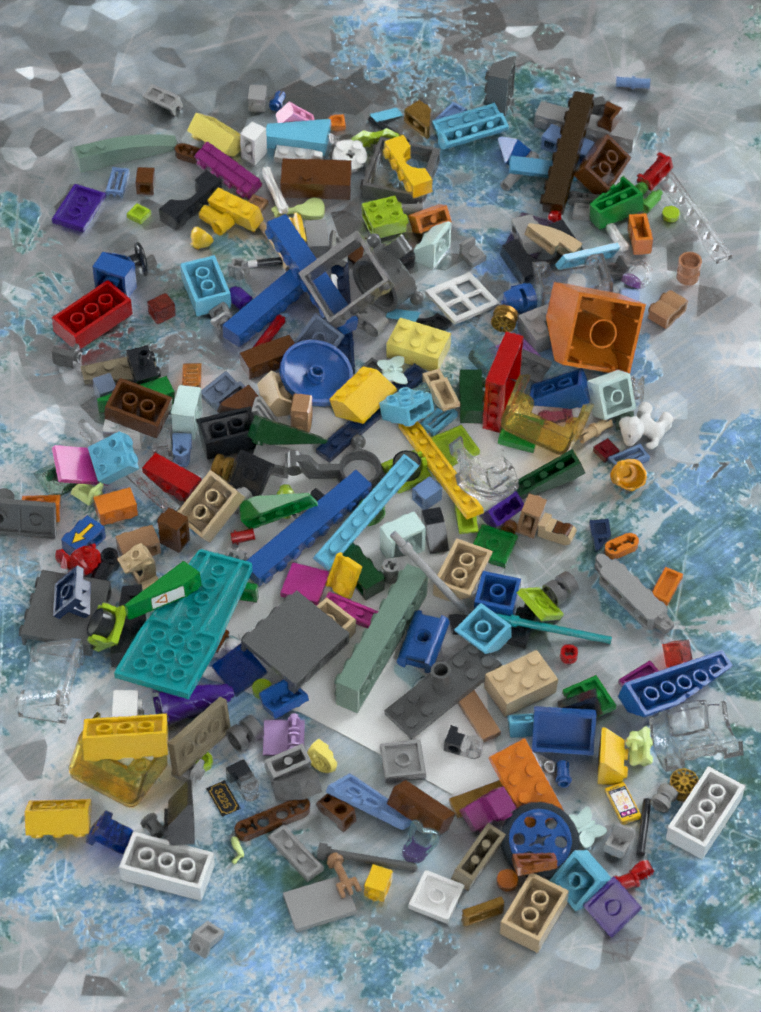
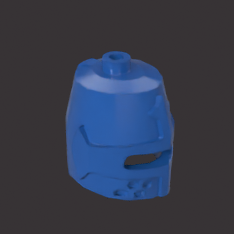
[500,283,537,315]

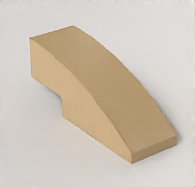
[524,223,583,255]
[422,369,461,411]

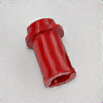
[230,528,255,545]

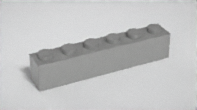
[534,101,639,152]

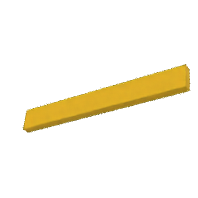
[398,421,484,520]

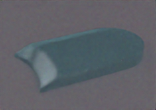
[394,664,425,688]

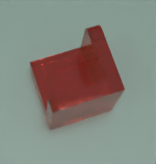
[147,293,176,325]
[662,639,693,668]

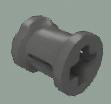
[140,813,164,838]

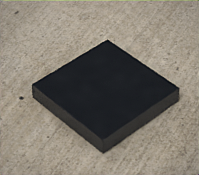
[227,449,275,497]

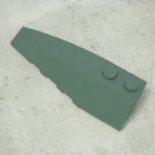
[71,134,178,173]

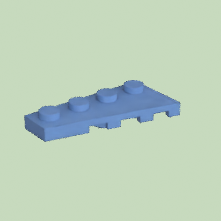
[326,773,413,830]

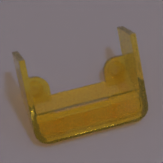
[501,374,594,455]
[68,712,168,808]

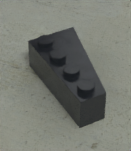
[110,584,146,667]

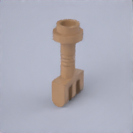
[327,853,361,899]

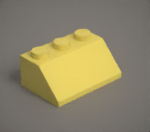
[187,113,241,157]

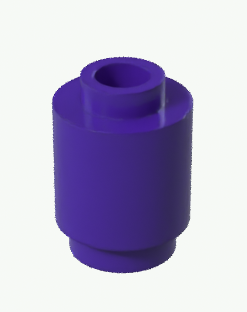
[229,286,253,310]

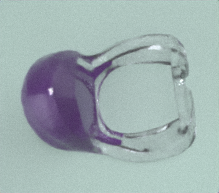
[621,260,654,289]

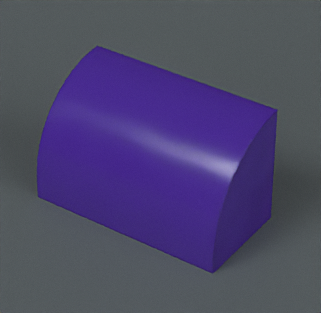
[479,491,524,528]

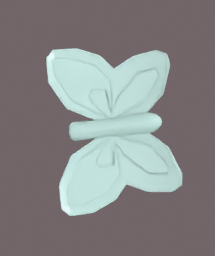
[377,356,408,385]
[569,807,607,848]

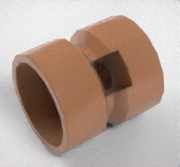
[676,252,702,286]

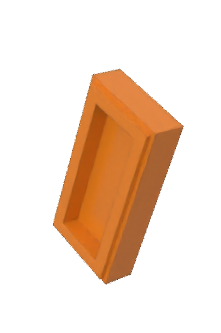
[652,567,683,606]

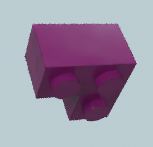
[459,786,516,833]

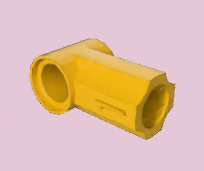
[199,205,235,236]

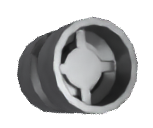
[542,571,579,606]
[226,715,264,752]

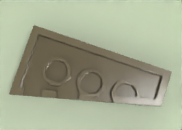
[80,357,160,385]

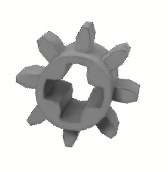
[227,258,249,280]

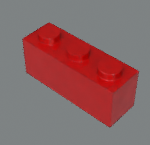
[142,452,202,502]

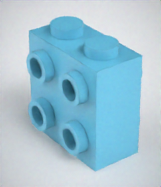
[379,387,434,426]
[88,432,139,485]

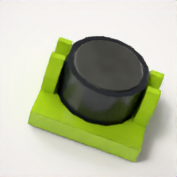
[381,450,432,494]
[87,603,126,652]

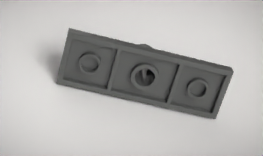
[0,488,57,539]
[384,643,502,740]

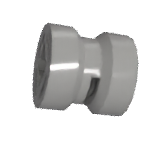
[650,783,678,813]

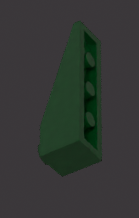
[247,414,328,446]
[506,449,586,499]

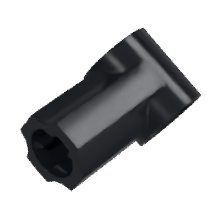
[90,547,120,581]

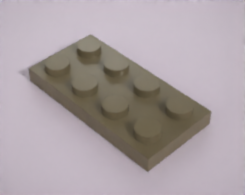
[168,697,231,777]

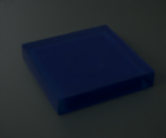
[211,643,268,697]

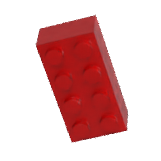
[52,280,133,349]

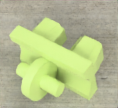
[626,726,653,767]

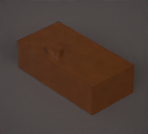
[280,158,352,200]

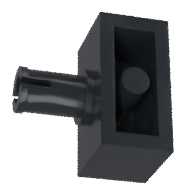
[126,345,161,385]

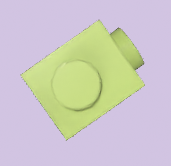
[71,482,104,506]

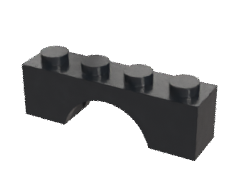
[159,170,222,231]

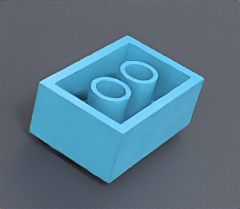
[180,255,231,316]

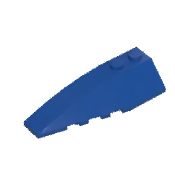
[618,650,733,717]

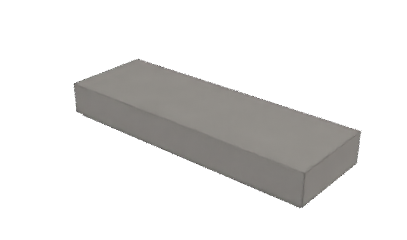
[268,825,324,882]

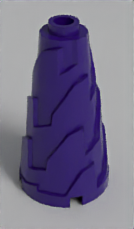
[153,683,234,726]

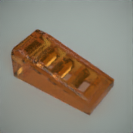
[182,363,202,388]

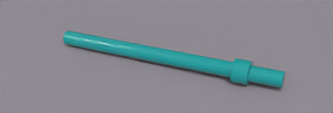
[495,613,612,644]

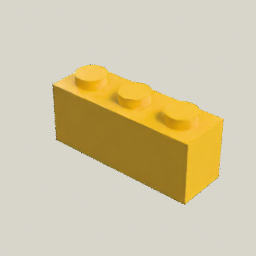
[208,188,264,232]

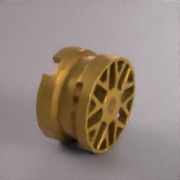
[491,305,519,333]
[211,454,234,482]
[669,768,699,802]

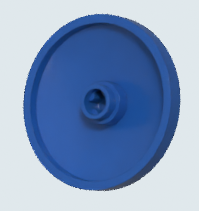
[280,340,353,407]

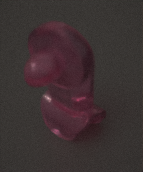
[537,408,574,426]

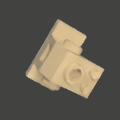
[117,543,158,590]

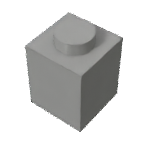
[248,85,267,112]

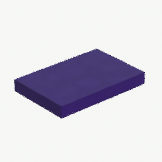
[52,183,106,233]

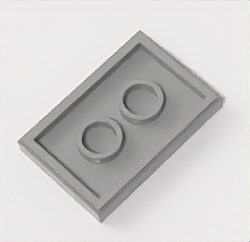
[283,876,357,932]

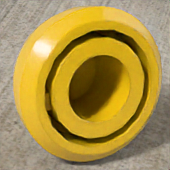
[190,227,214,251]

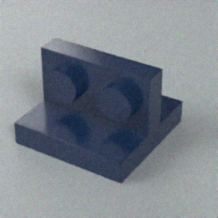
[53,566,91,619]

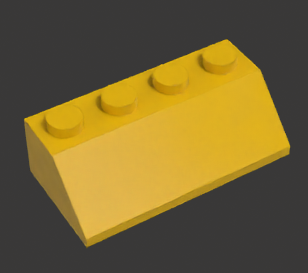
[82,714,168,762]

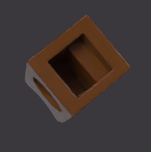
[316,793,357,833]

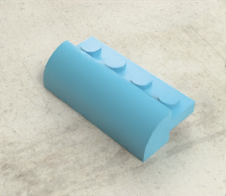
[432,103,509,150]

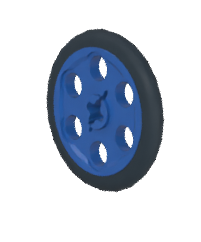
[501,802,579,880]

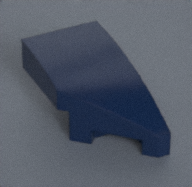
[589,518,611,552]

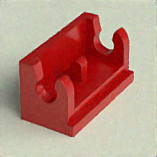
[636,152,673,191]

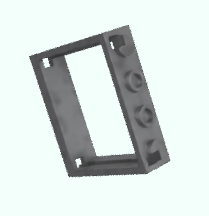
[360,137,440,206]
[299,230,395,328]

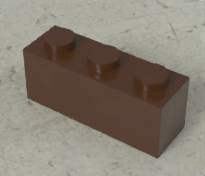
[240,334,295,380]
[386,780,456,837]

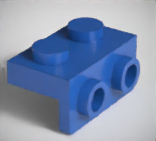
[259,679,309,719]

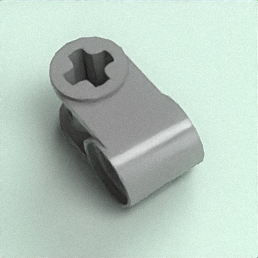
[356,306,389,337]
[382,554,419,584]

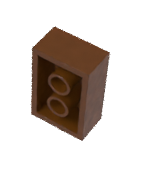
[573,134,632,195]
[104,378,172,439]

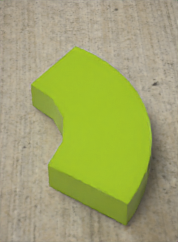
[351,128,399,147]

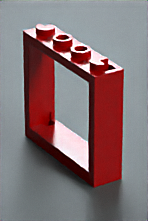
[482,332,524,433]

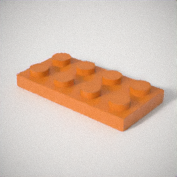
[488,738,564,828]

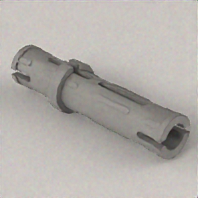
[500,151,539,191]

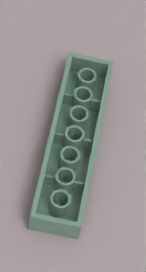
[334,563,428,714]

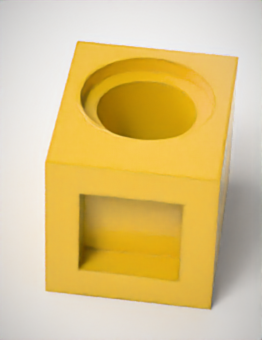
[364,864,393,902]

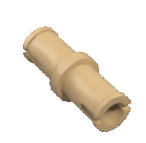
[577,418,613,443]

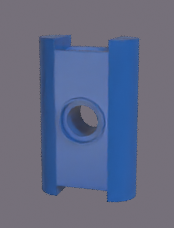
[397,610,450,673]

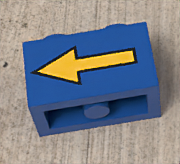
[61,515,106,555]

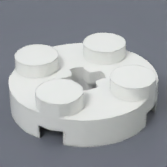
[332,140,367,173]

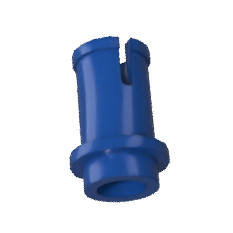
[269,91,286,111]
[555,760,572,788]

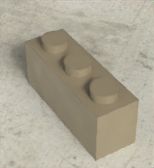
[451,823,506,891]

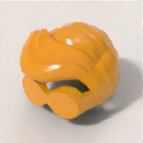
[610,459,647,491]

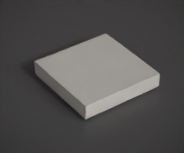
[380,739,426,783]

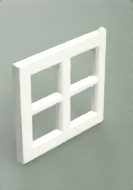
[425,272,500,325]

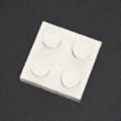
[408,870,464,924]

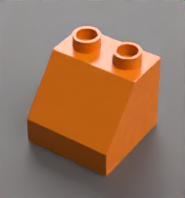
[546,282,646,373]

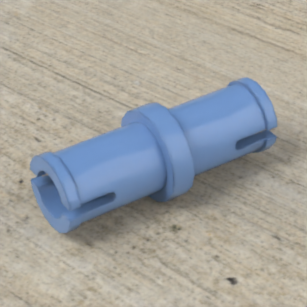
[616,76,651,90]

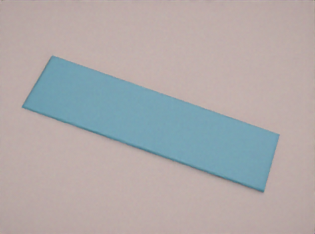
[370,108,403,122]
[385,309,421,322]

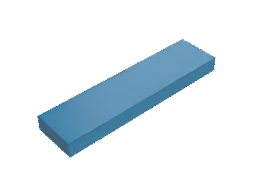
[509,156,578,181]

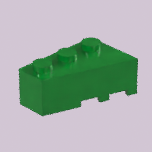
[590,176,643,230]

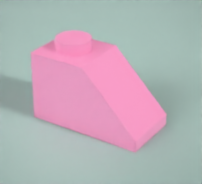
[275,102,315,123]

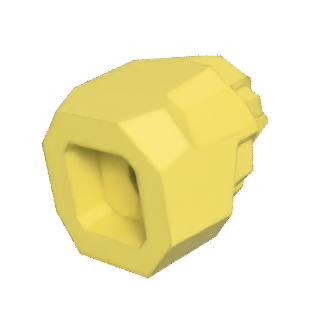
[307,739,337,773]

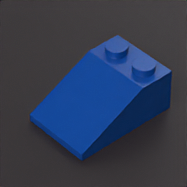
[529,368,590,409]

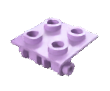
[263,714,305,756]

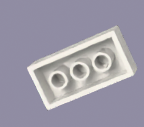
[666,766,745,860]
[119,831,215,901]

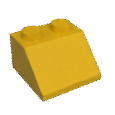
[597,727,628,785]

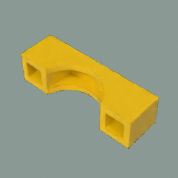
[383,135,432,198]

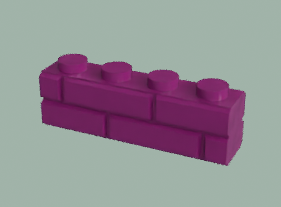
[195,142,262,200]

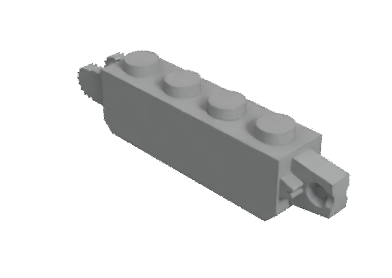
[594,553,674,634]

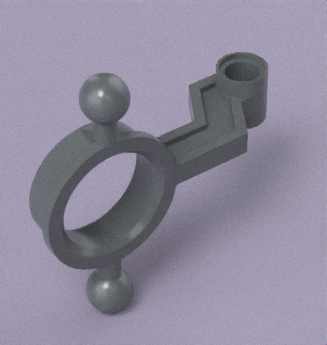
[285,434,384,507]

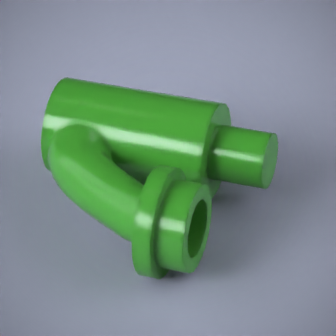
[635,182,663,213]

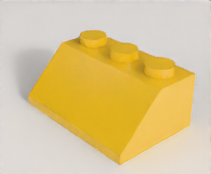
[329,366,397,424]
[25,799,92,838]

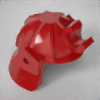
[55,543,101,577]

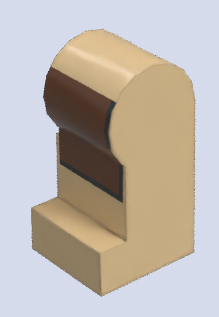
[537,512,577,545]

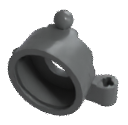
[352,233,424,312]

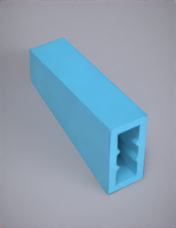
[266,119,331,156]

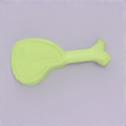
[271,198,325,220]

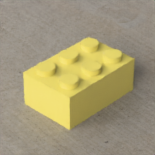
[386,318,451,371]

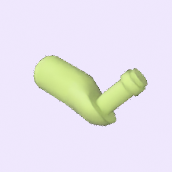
[230,836,244,864]

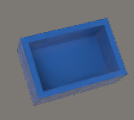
[532,706,596,755]

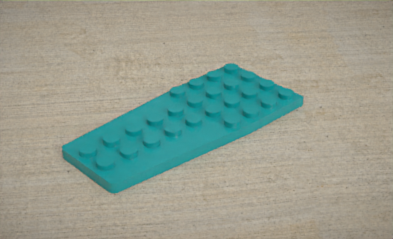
[114,549,253,699]

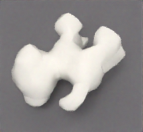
[619,402,673,449]

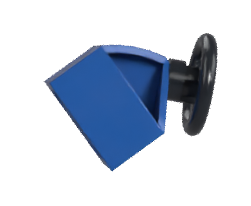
[92,242,149,298]

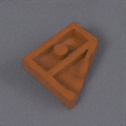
[512,853,557,876]

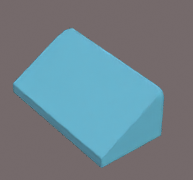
[507,713,534,738]

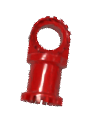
[614,860,654,890]

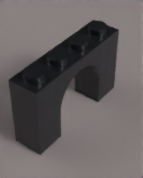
[500,219,584,285]

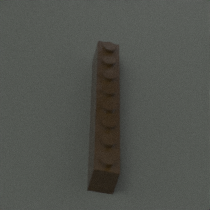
[540,91,594,215]

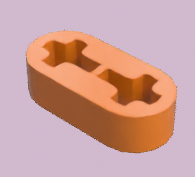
[604,533,639,559]

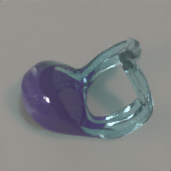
[402,820,440,864]

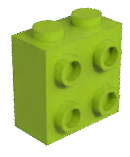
[362,195,409,238]

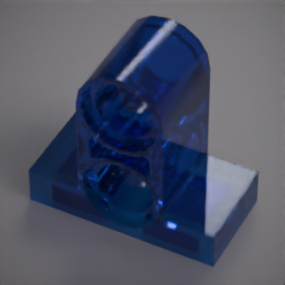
[85,810,135,854]

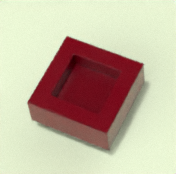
[593,438,620,463]

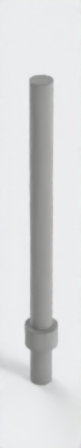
[390,531,471,615]

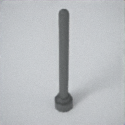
[317,842,418,871]

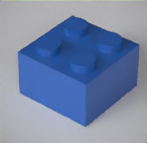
[474,571,521,616]

